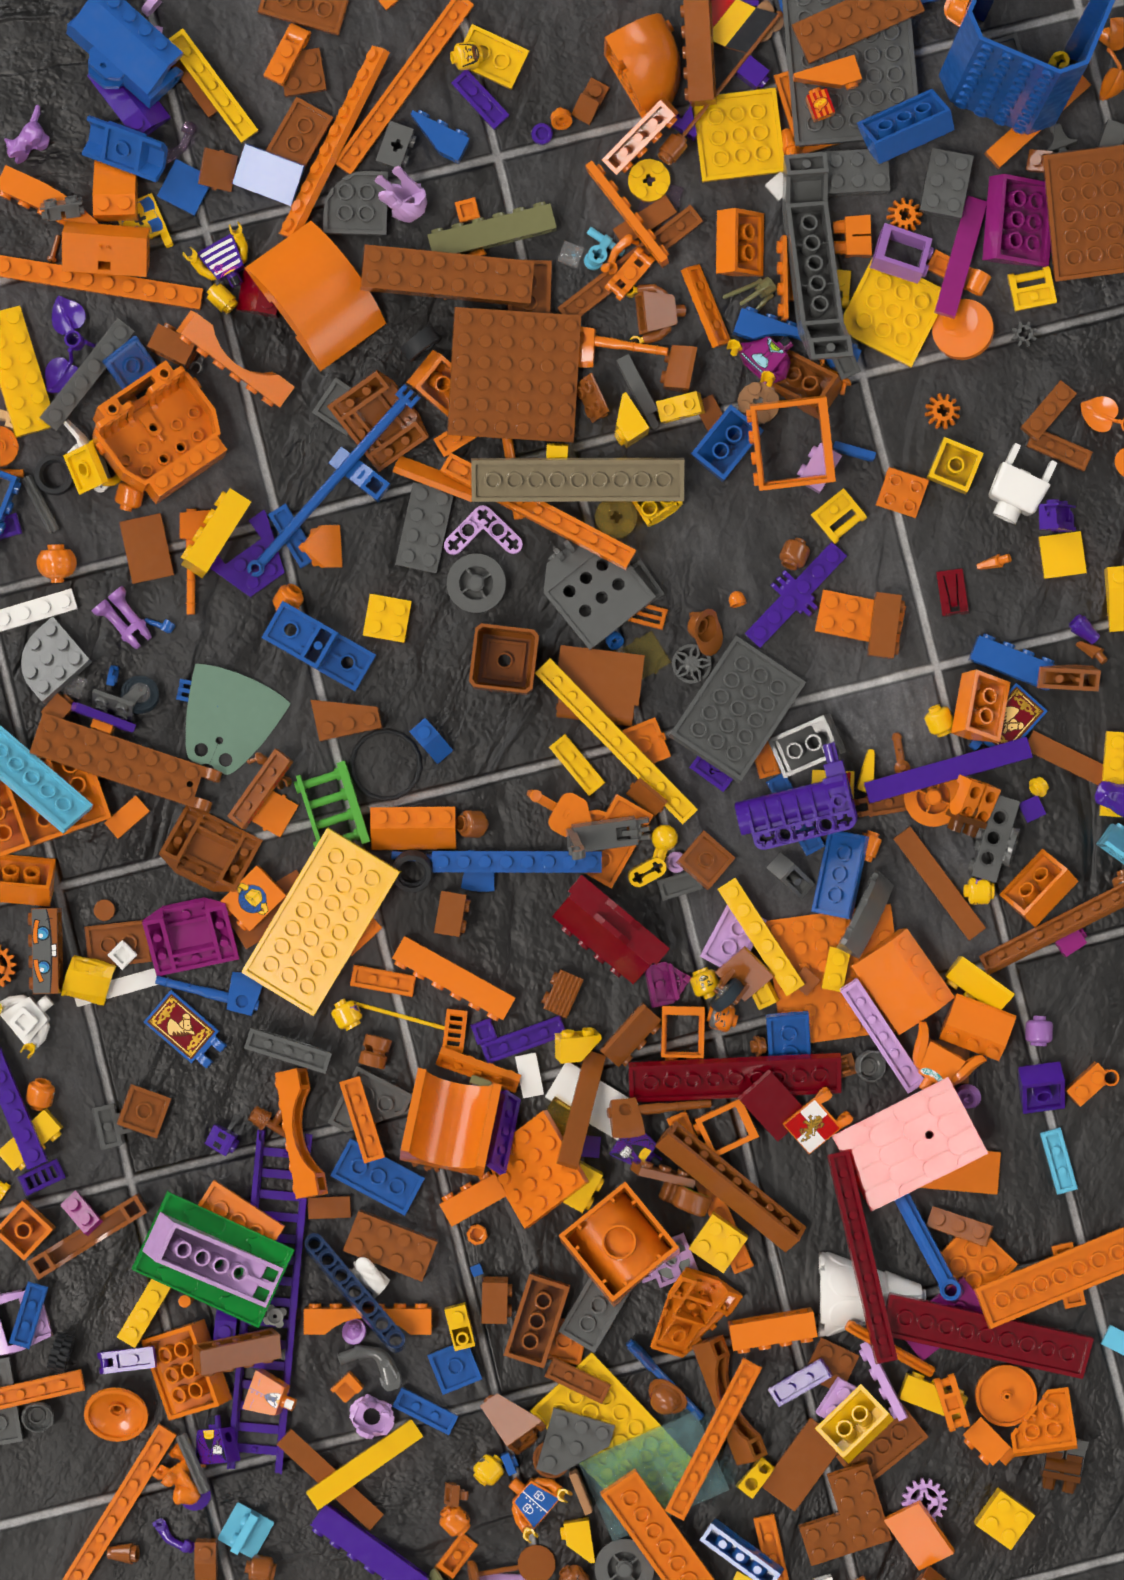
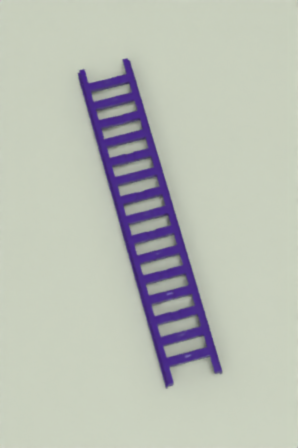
[227,1130,313,1474]

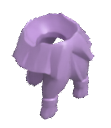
[375,166,427,223]
[349,1394,395,1439]

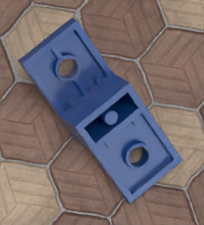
[261,601,376,692]

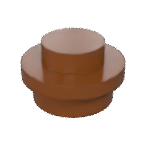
[750,1035,767,1057]

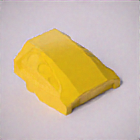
[631,501,683,527]
[61,955,116,1006]

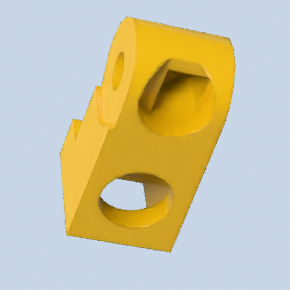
[735,1457,775,1499]

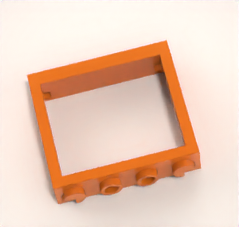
[746,395,836,491]

